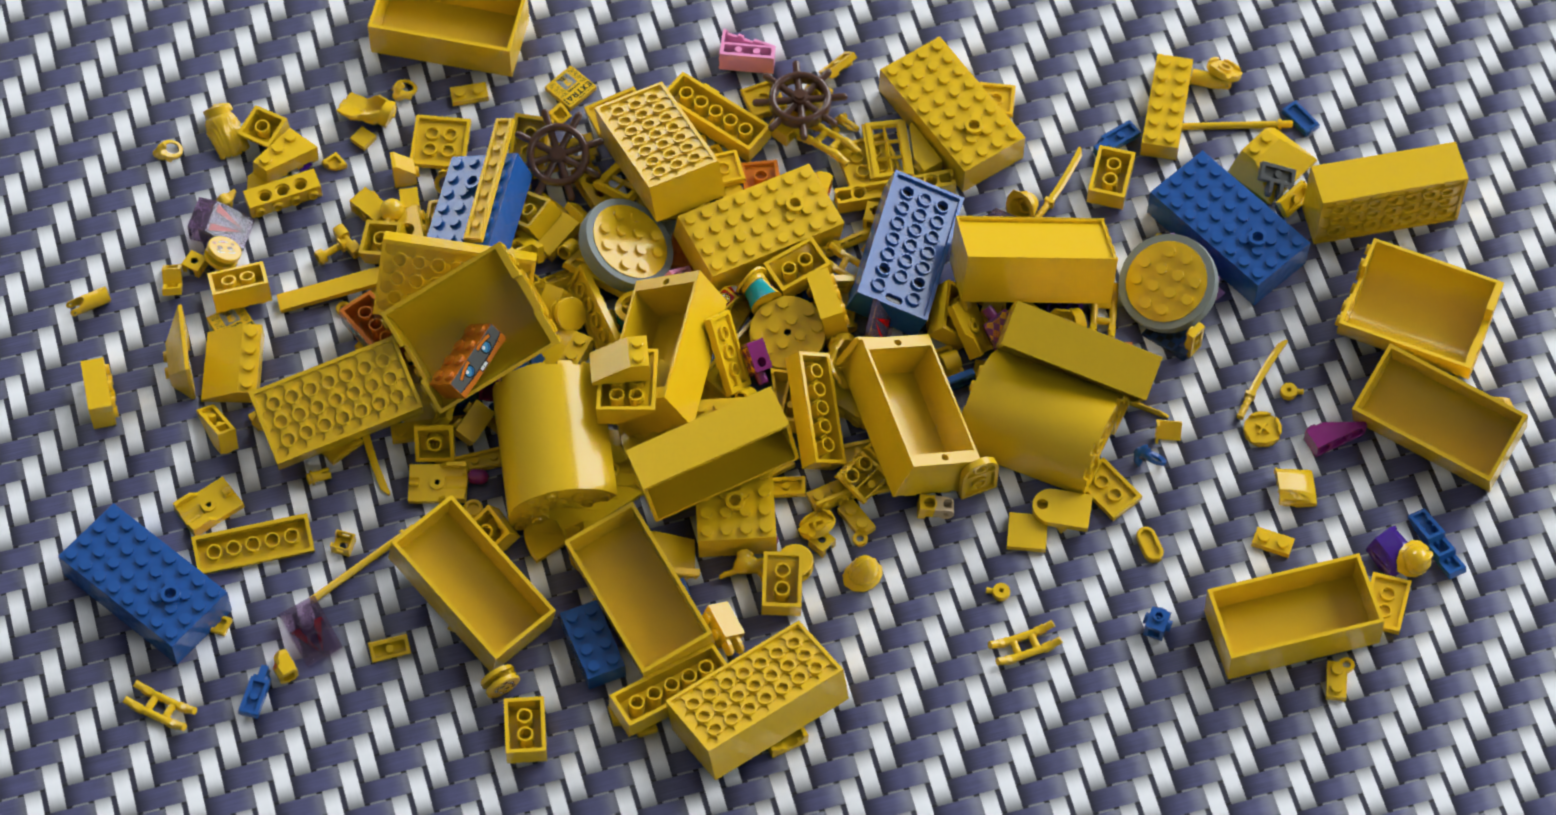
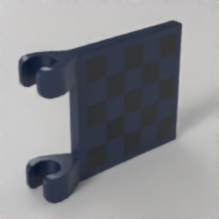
[1142,326,1205,361]

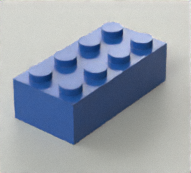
[559,600,626,690]

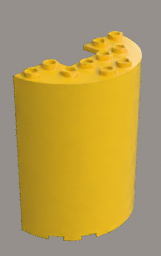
[1335,238,1504,379]
[381,242,561,414]
[962,349,1129,494]
[492,360,618,530]

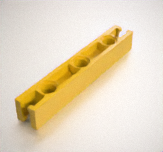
[834,169,956,214]

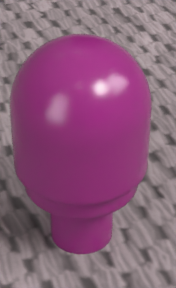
[468,469,489,485]

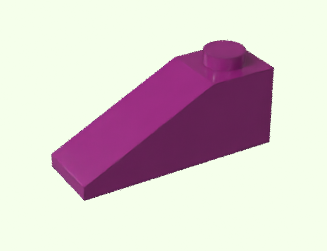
[1303,422,1367,457]

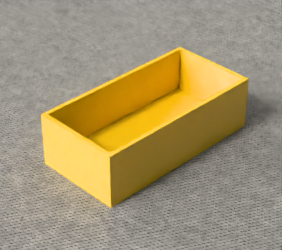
[368,0,529,77]
[595,82,726,222]
[1302,142,1469,244]
[373,231,537,315]
[995,301,1163,403]
[248,337,423,470]
[1352,343,1528,492]
[626,386,799,522]
[388,495,556,672]
[564,502,716,678]
[1204,553,1385,679]
[665,620,849,781]

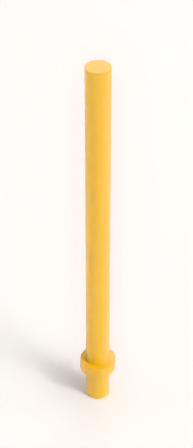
[1182,119,1293,130]
[308,524,413,604]

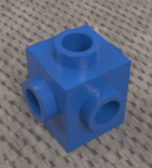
[1143,606,1173,641]

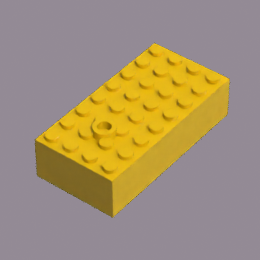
[879,36,1025,192]
[673,164,845,291]
[695,397,777,557]

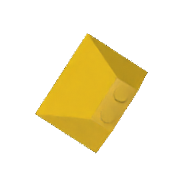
[1228,128,1318,206]
[163,304,196,399]

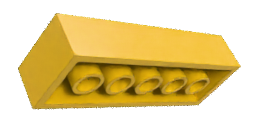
[1140,54,1193,161]
[667,72,771,162]
[785,351,847,470]
[609,643,727,737]

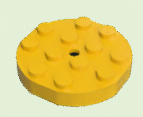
[749,296,826,370]

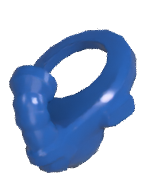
[1133,444,1167,467]

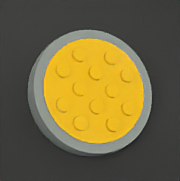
[579,198,673,292]
[1119,234,1219,333]

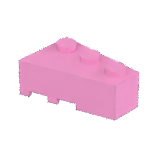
[719,28,776,74]

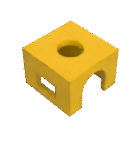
[181,250,209,278]
[330,529,356,557]
[808,533,836,558]

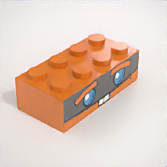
[339,290,406,359]
[430,323,507,399]

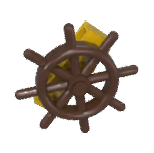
[752,60,848,146]
[515,109,604,201]

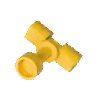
[314,224,360,265]

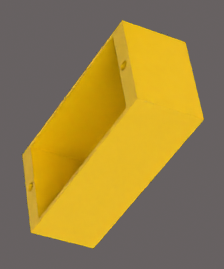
[950,216,1118,304]
[617,270,727,436]
[842,334,980,497]

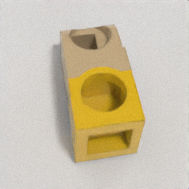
[917,494,954,519]

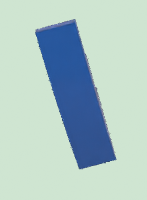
[1408,508,1466,580]

